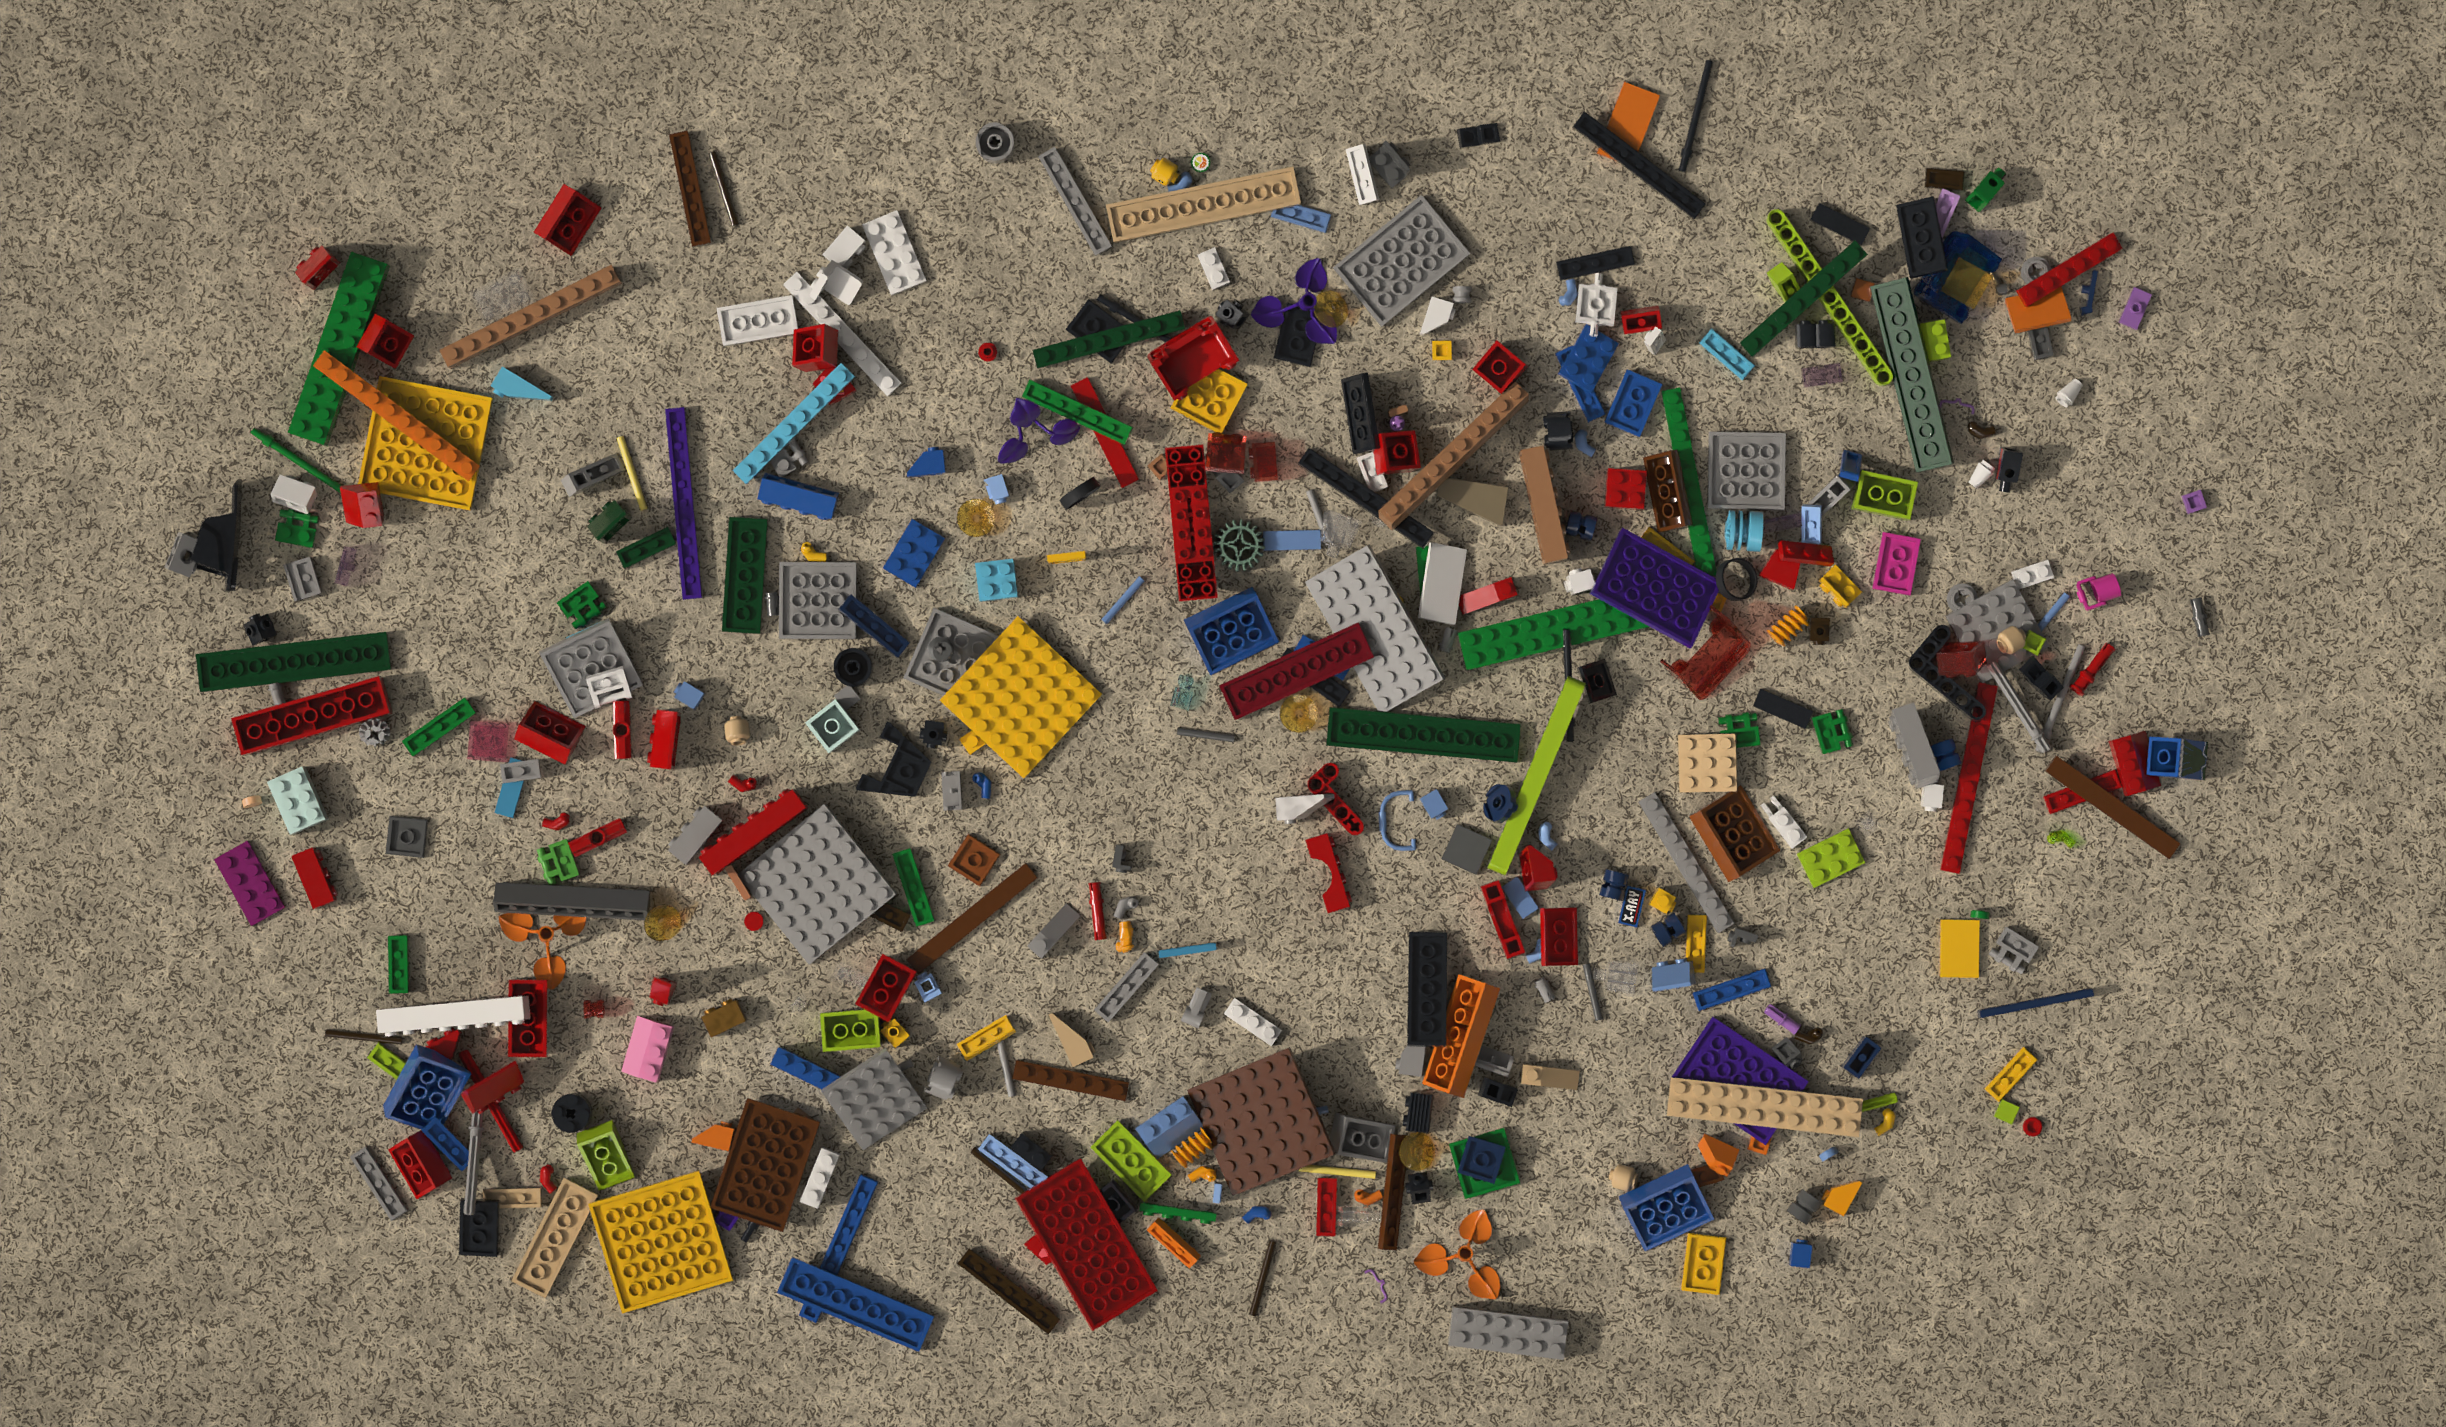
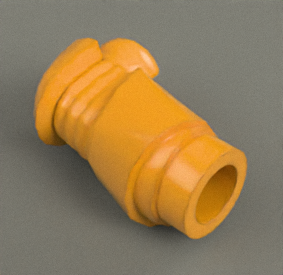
[1116,921,1134,953]

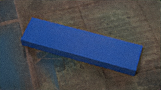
[1555,345,1605,423]
[1692,968,1772,1011]

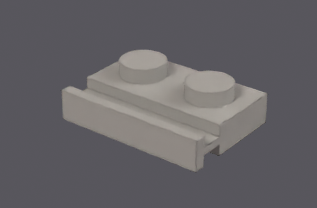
[283,557,322,602]

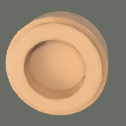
[242,795,262,808]

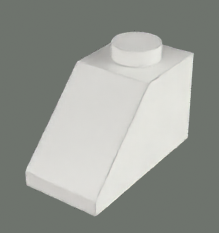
[1420,297,1456,336]

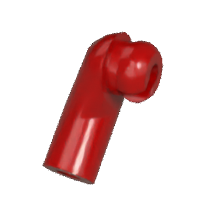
[728,774,757,792]
[539,1164,557,1194]

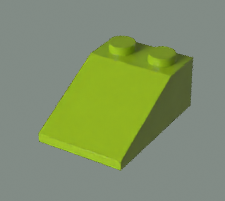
[1920,319,1951,362]
[577,1120,635,1191]

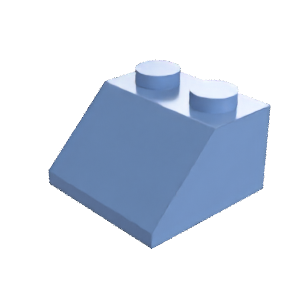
[1652,958,1696,992]

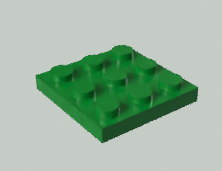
[1448,1127,1520,1199]

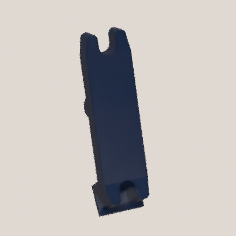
[2080,270,2098,316]

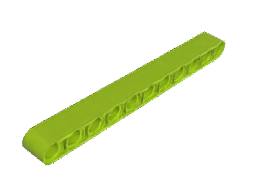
[1766,209,1893,386]
[1487,676,1586,875]

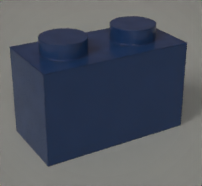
[1841,1036,1881,1079]

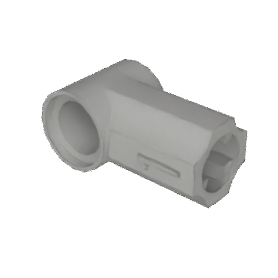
[1181,987,1212,1028]

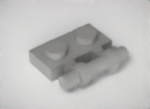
[770,436,808,477]
[1989,927,2039,974]

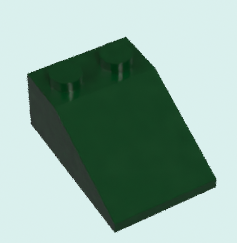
[587,500,632,544]

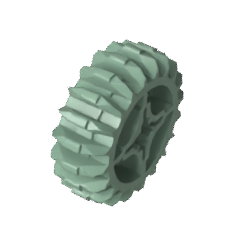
[1214,519,1265,571]

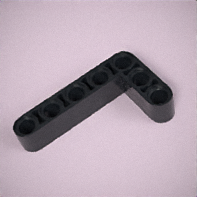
[1908,625,1986,722]

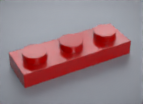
[1778,540,1834,566]
[1316,1178,1337,1236]

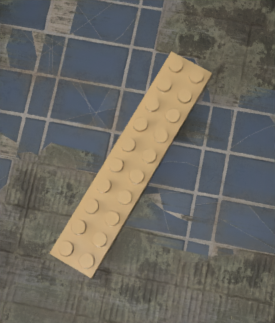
[1106,167,1301,243]
[1666,1077,1863,1137]

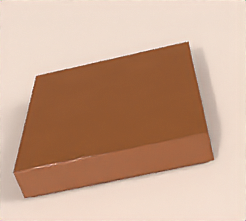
[948,834,1001,887]

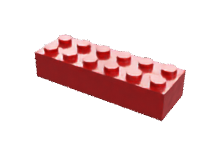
[699,789,808,876]

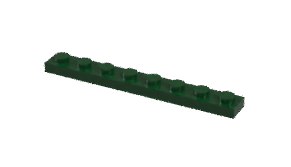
[1740,240,1868,357]
[1032,310,1185,369]

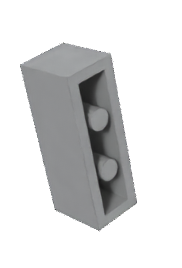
[668,806,724,865]

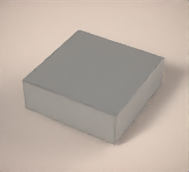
[834,686,861,711]

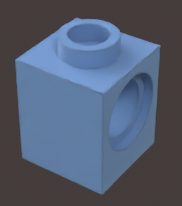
[674,681,705,710]
[1420,789,1448,820]

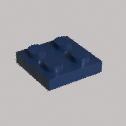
[1457,1136,1506,1184]

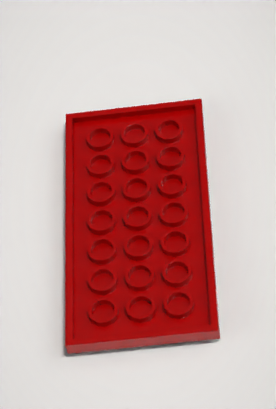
[1015,1158,1158,1331]

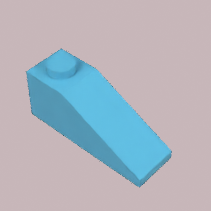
[491,366,553,401]

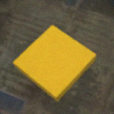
[1047,551,1087,564]

